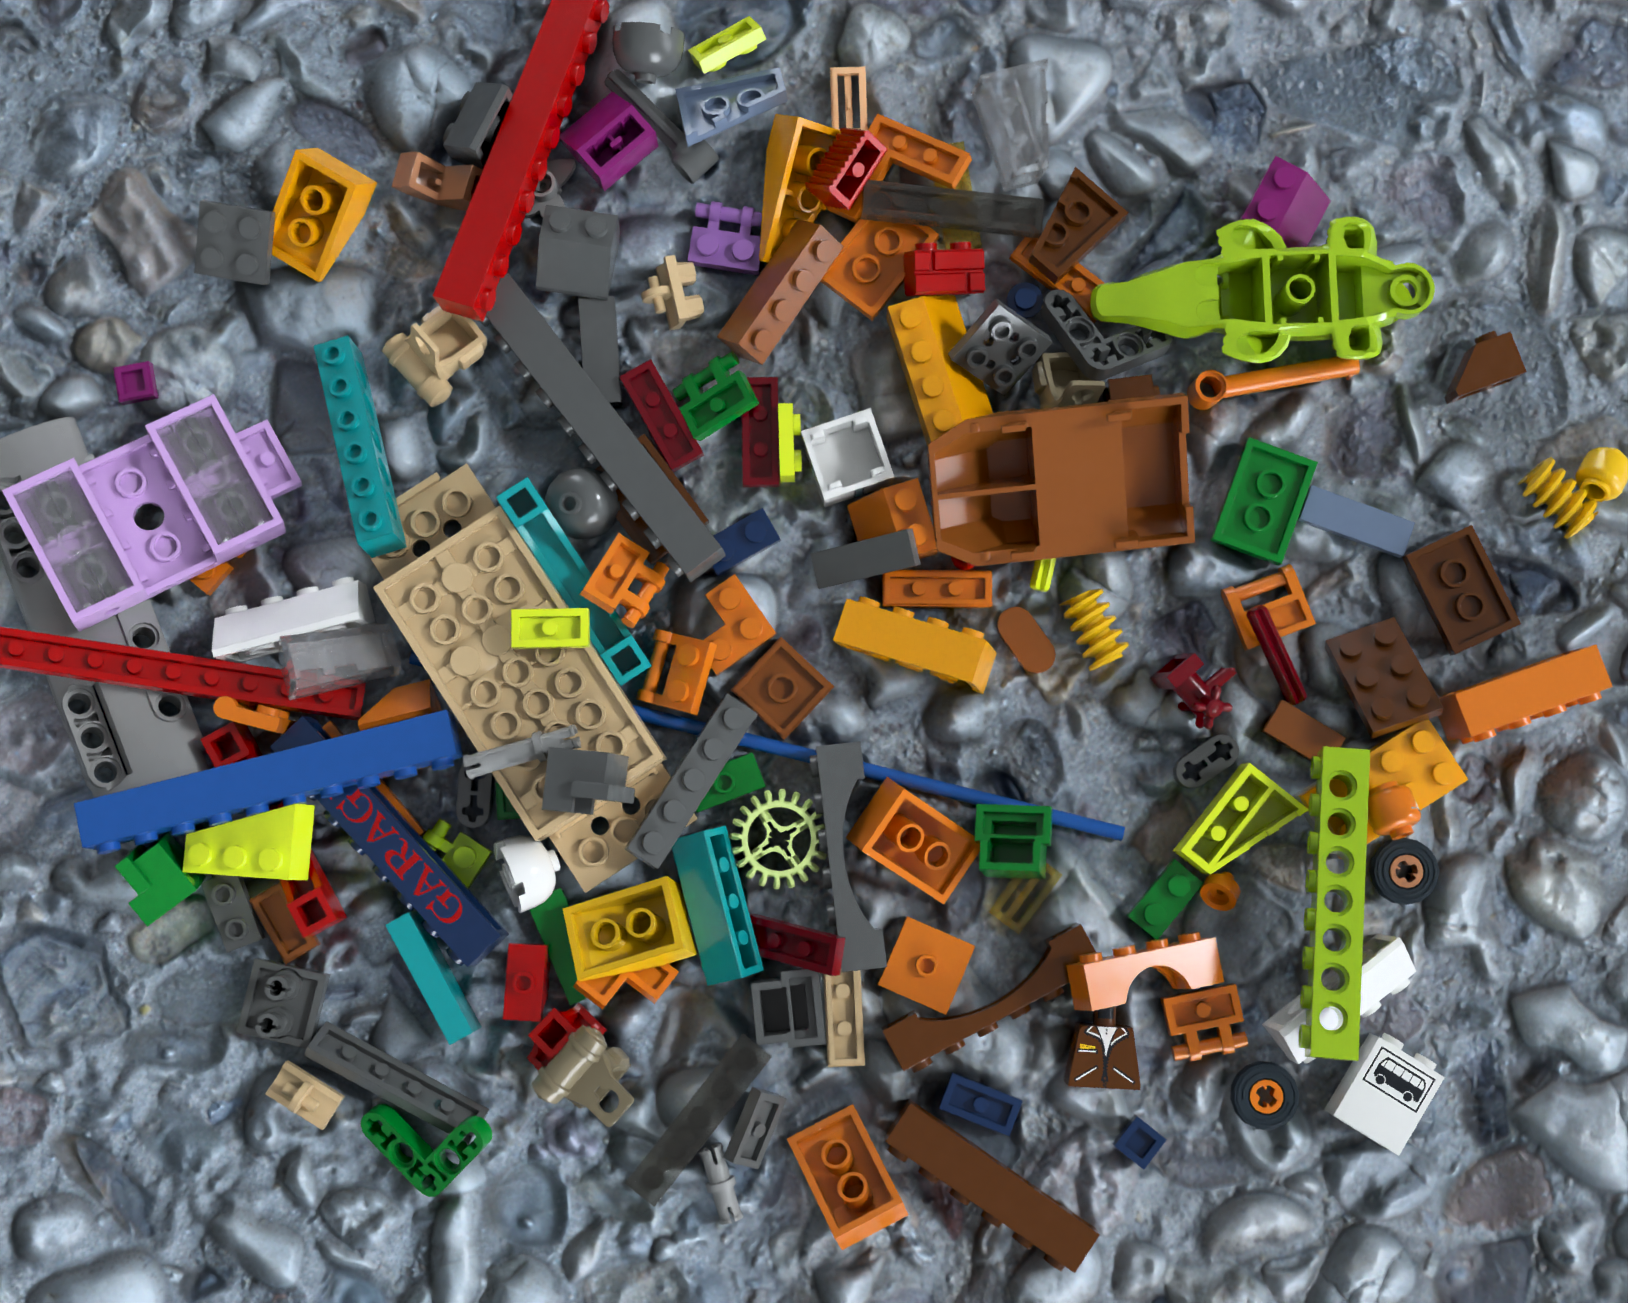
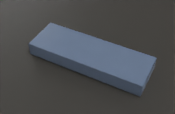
[1297,485,1415,558]

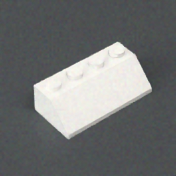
[212,577,377,663]
[1262,934,1416,1064]

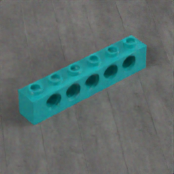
[314,335,407,558]

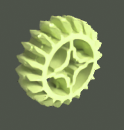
[729,789,827,889]

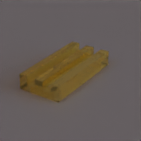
[988,863,1062,934]

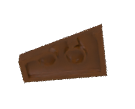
[1029,167,1129,284]

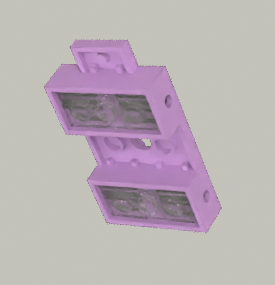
[2,394,302,632]

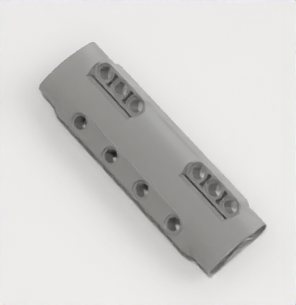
[0,417,209,798]

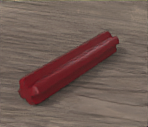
[1246,605,1307,705]

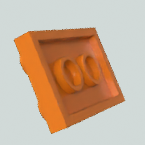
[820,191,939,321]

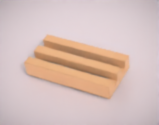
[830,66,868,130]

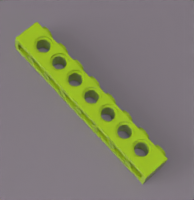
[1298,746,1370,1061]

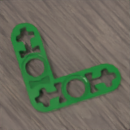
[361,1104,492,1197]

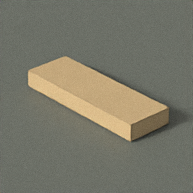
[823,970,865,1067]

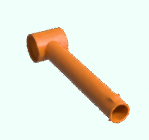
[1187,356,1360,410]

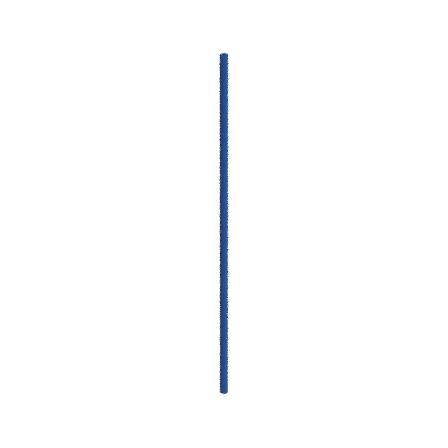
[409,650,1125,841]

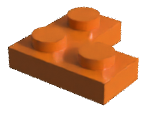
[704,574,777,676]
[573,964,679,1010]

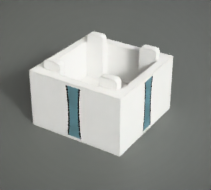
[801,408,894,507]

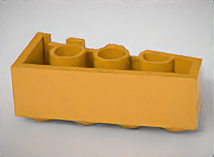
[833,596,997,694]

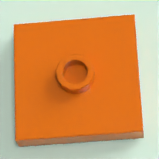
[878,916,975,1015]

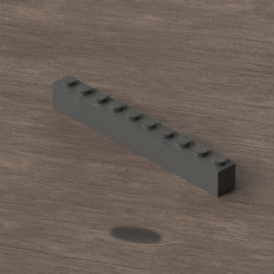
[481,272,726,582]

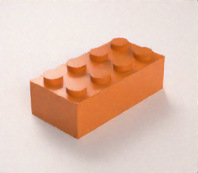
[1438,644,1613,744]

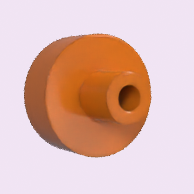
[1200,872,1241,911]

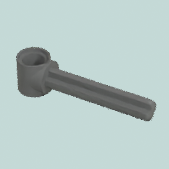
[604,69,719,184]

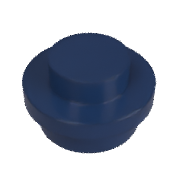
[1007,282,1043,319]

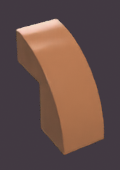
[391,152,483,211]

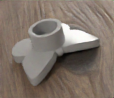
[525,158,577,218]

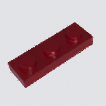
[619,359,704,472]
[742,377,780,488]
[749,914,846,976]

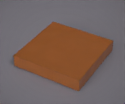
[731,637,834,740]

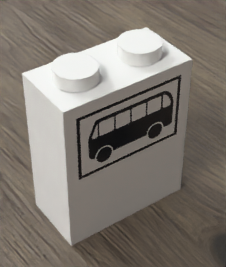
[1324,1033,1445,1156]

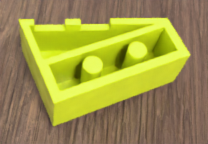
[1173,763,1309,875]
[182,804,315,880]

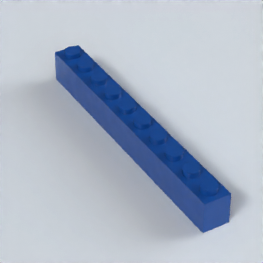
[74,710,463,855]

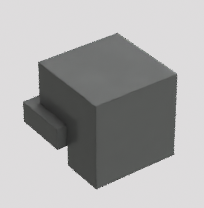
[542,747,635,815]
[751,968,826,1048]

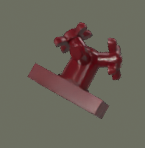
[1150,653,1237,729]

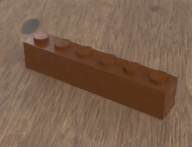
[884,1099,1100,1273]

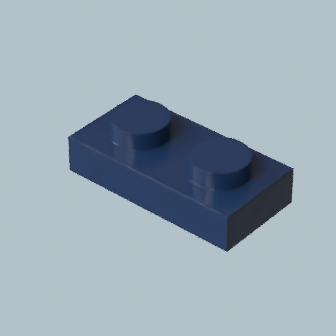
[712,508,781,576]
[938,1072,1023,1137]

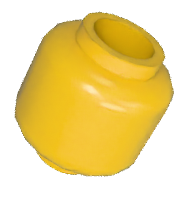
[1575,447,1628,502]

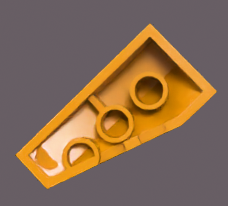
[759,114,840,263]

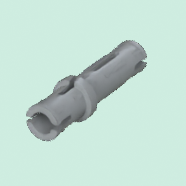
[463,724,581,779]

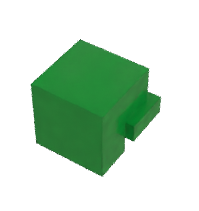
[975,804,1053,879]
[115,832,206,927]

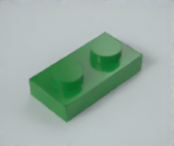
[1126,859,1203,940]

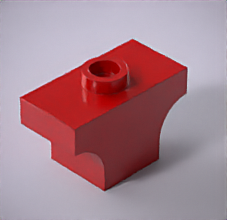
[503,943,551,1022]
[526,1002,607,1070]

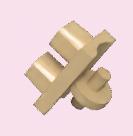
[641,255,704,330]
[265,1060,345,1130]

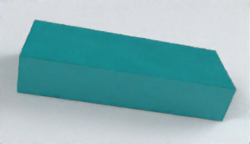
[385,911,482,1045]

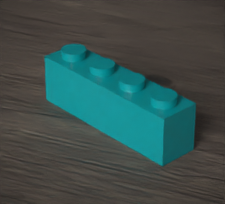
[672,825,764,986]

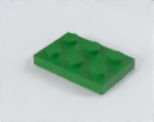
[1210,437,1318,566]

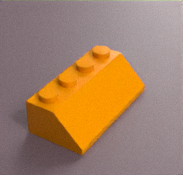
[886,295,993,447]

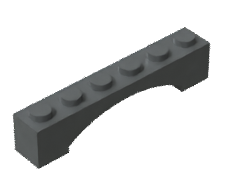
[809,741,887,972]

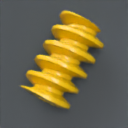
[1517,457,1598,539]
[1060,589,1129,671]

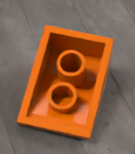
[846,777,980,904]
[787,1104,909,1250]

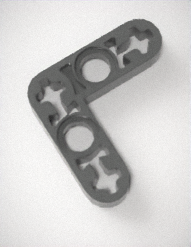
[1040,289,1174,381]

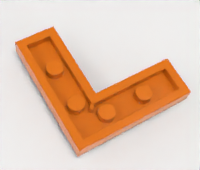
[825,113,972,223]

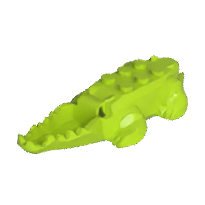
[1090,216,1435,364]

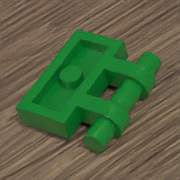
[672,351,759,441]

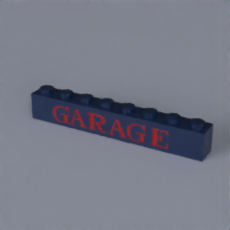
[270,716,509,967]

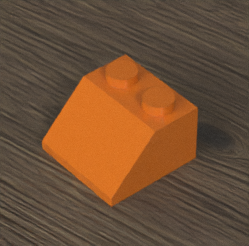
[847,478,938,559]

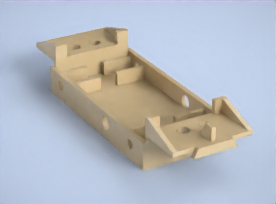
[368,464,698,893]

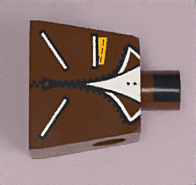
[1064,1006,1141,1090]

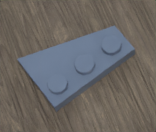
[675,67,788,147]

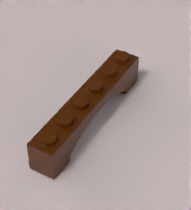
[881,923,1096,1073]

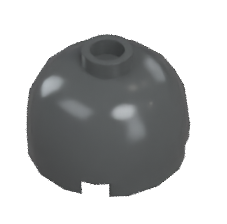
[612,22,685,84]
[545,467,620,539]

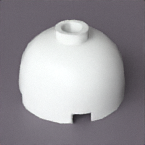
[493,835,560,913]

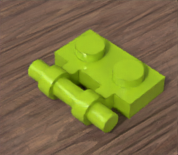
[422,818,493,889]

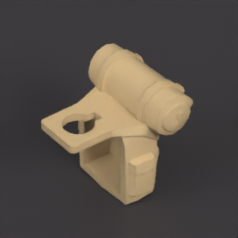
[382,306,487,407]

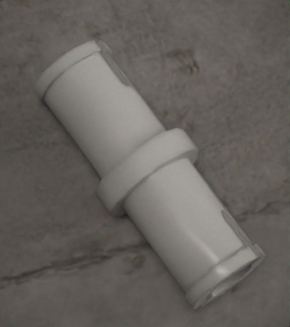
[699,1143,743,1225]

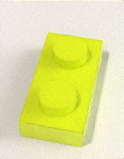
[688,16,766,74]
[778,403,802,482]
[511,608,590,649]

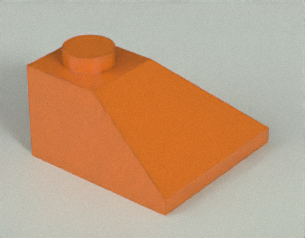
[358,679,442,778]

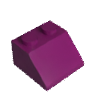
[1240,156,1331,248]

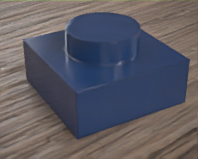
[1112,1114,1167,1170]

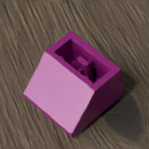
[559,92,659,192]

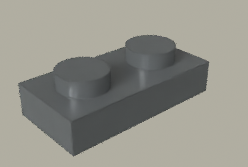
[724,1087,787,1169]

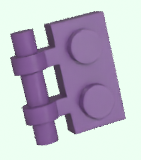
[687,201,762,276]

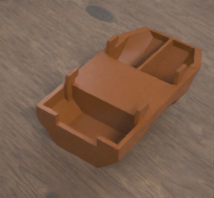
[927,393,1195,566]

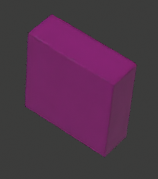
[113,361,158,405]

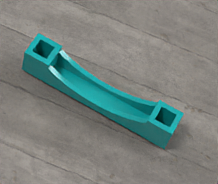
[496,477,652,686]

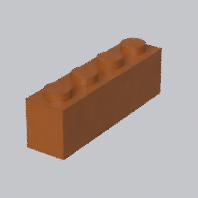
[717,220,844,365]

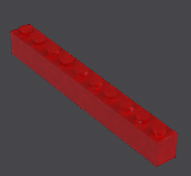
[433,0,610,322]

